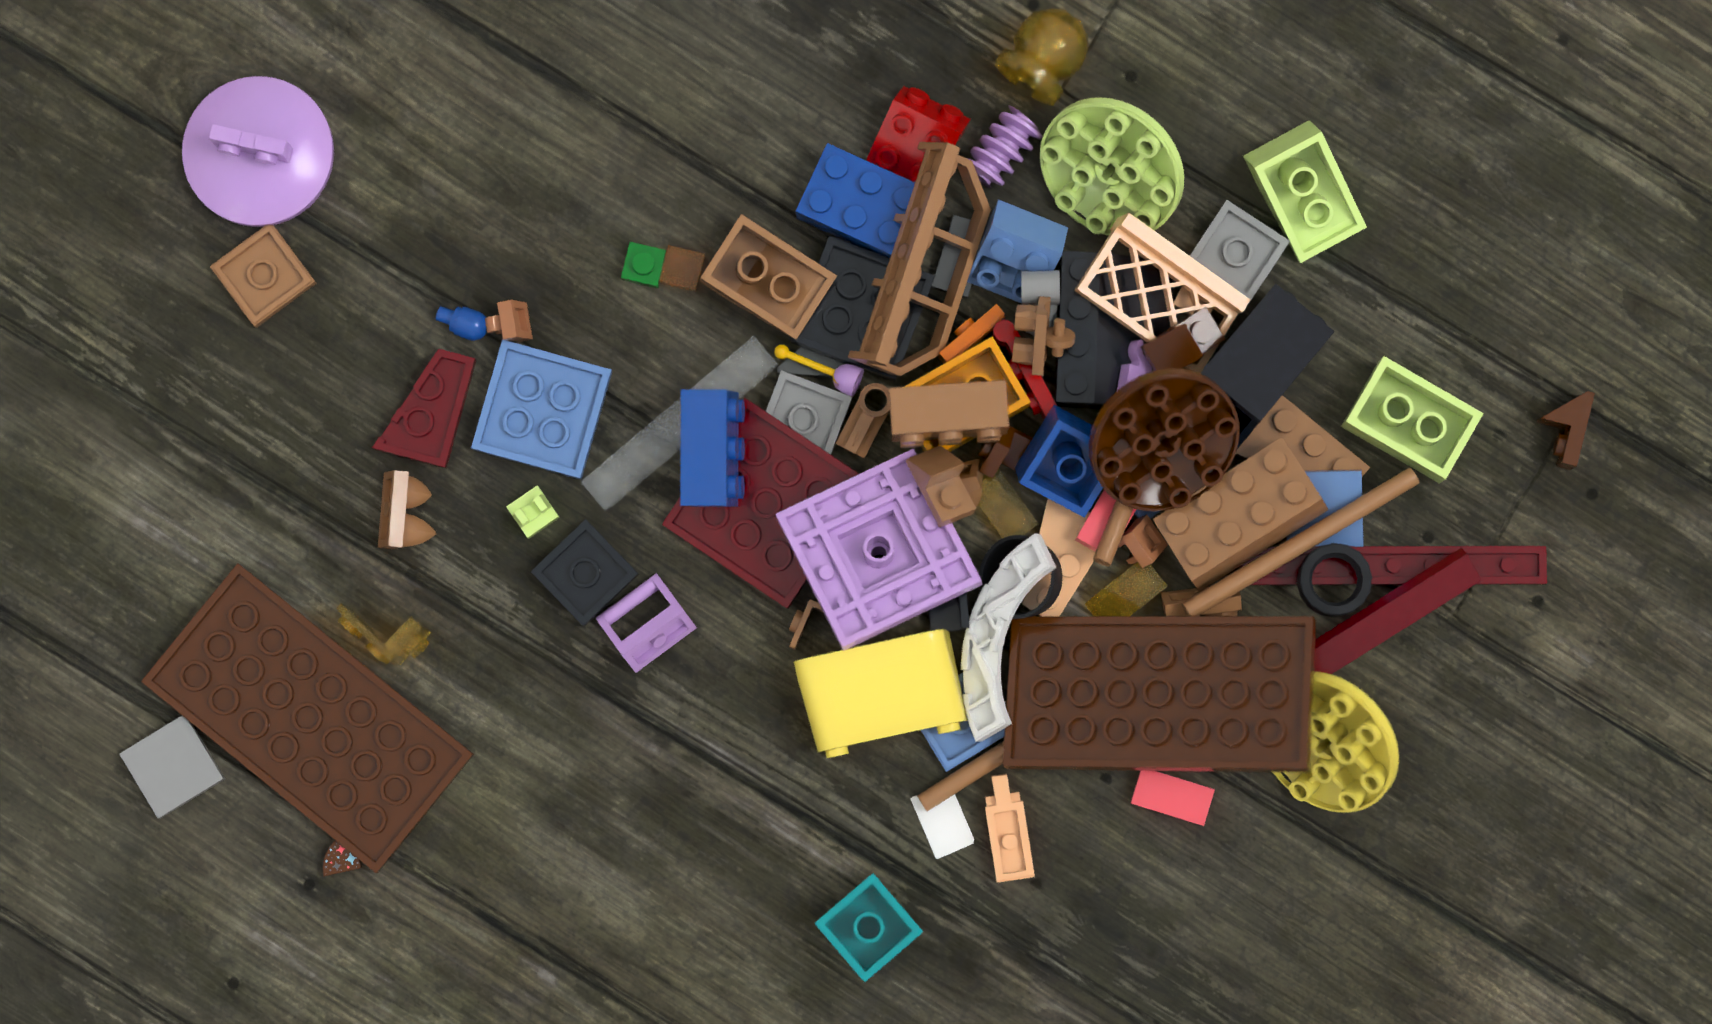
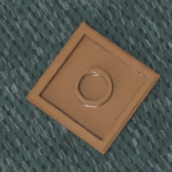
[210,225,317,328]

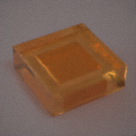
[659,245,705,292]

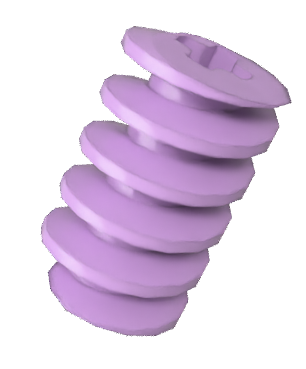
[967,106,1043,189]

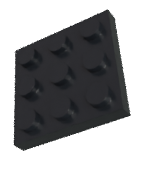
[789,235,935,382]

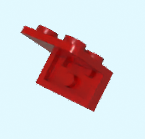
[867,86,971,182]

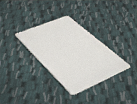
[911,794,974,859]

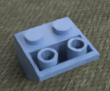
[967,199,1068,303]

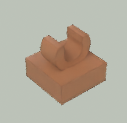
[485,300,533,342]
[1118,514,1168,568]

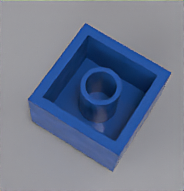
[1015,405,1103,518]

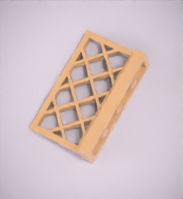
[1074,213,1250,373]

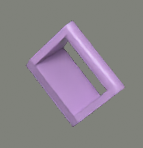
[596,573,697,673]

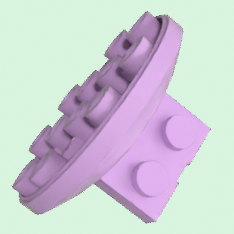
[182,76,334,227]

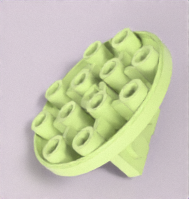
[1040,98,1184,236]

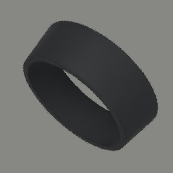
[979,535,1063,619]

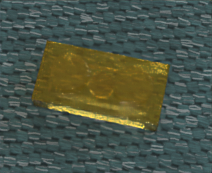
[978,469,1039,539]

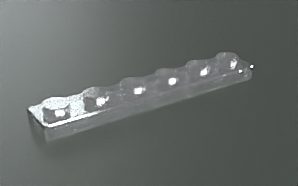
[581,336,779,511]

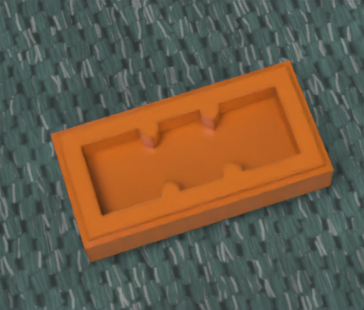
[938,304,1005,364]

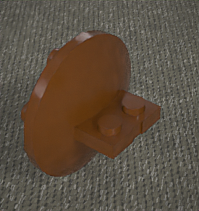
[1089,369,1240,511]

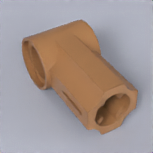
[835,383,890,459]

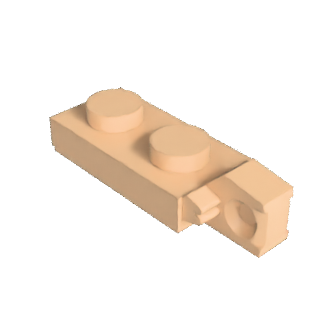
[985,774,1035,883]

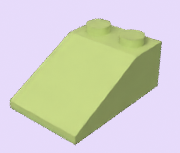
[1243,120,1367,263]

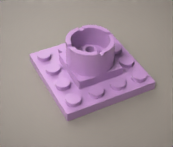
[776,448,982,651]

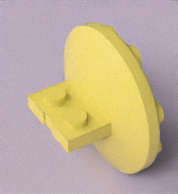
[1273,671,1399,813]

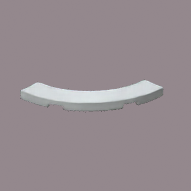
[961,533,1057,742]

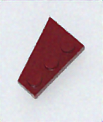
[372,349,477,469]

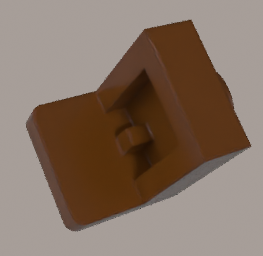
[978,426,1033,478]

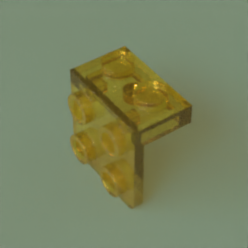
[336,603,432,665]

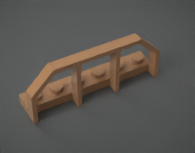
[848,142,991,376]

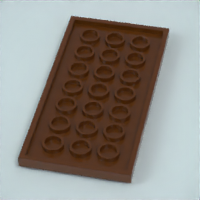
[141,563,474,873]
[1003,616,1316,772]

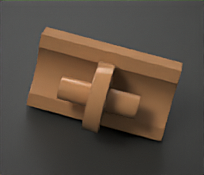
[1012,296,1075,376]

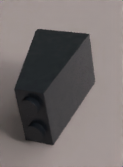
[1201,284,1335,449]

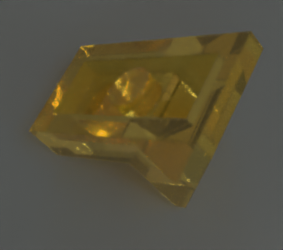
[1084,562,1168,616]

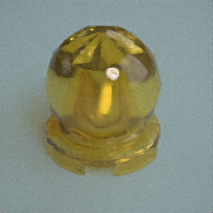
[995,8,1088,106]

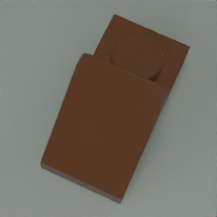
[1140,307,1225,371]
[1536,391,1595,470]

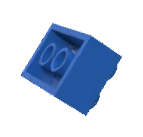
[795,143,915,258]
[680,389,745,507]

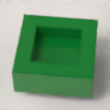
[621,242,667,288]

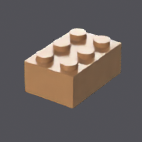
[889,380,1009,448]

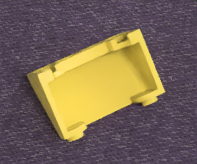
[794,629,968,758]

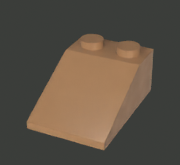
[699,214,837,340]

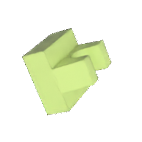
[506,485,560,539]

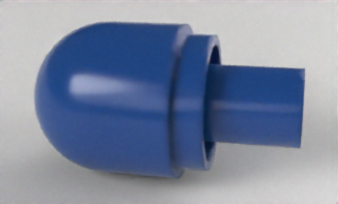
[436,306,487,341]

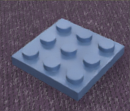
[471,339,612,480]

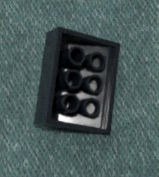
[1055,251,1173,409]

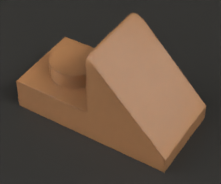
[906,446,976,528]

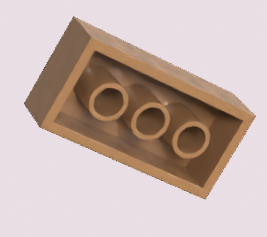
[1153,437,1329,592]

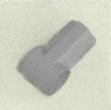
[1021,270,1060,336]

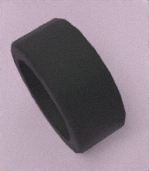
[1297,543,1372,617]

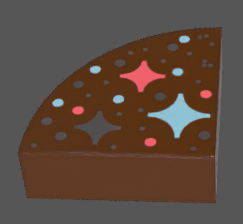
[323,840,362,876]

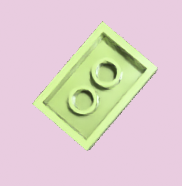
[1341,356,1484,484]

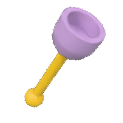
[774,344,864,397]

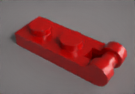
[992,320,1057,420]

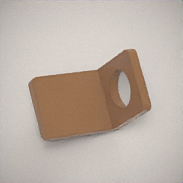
[789,599,824,650]

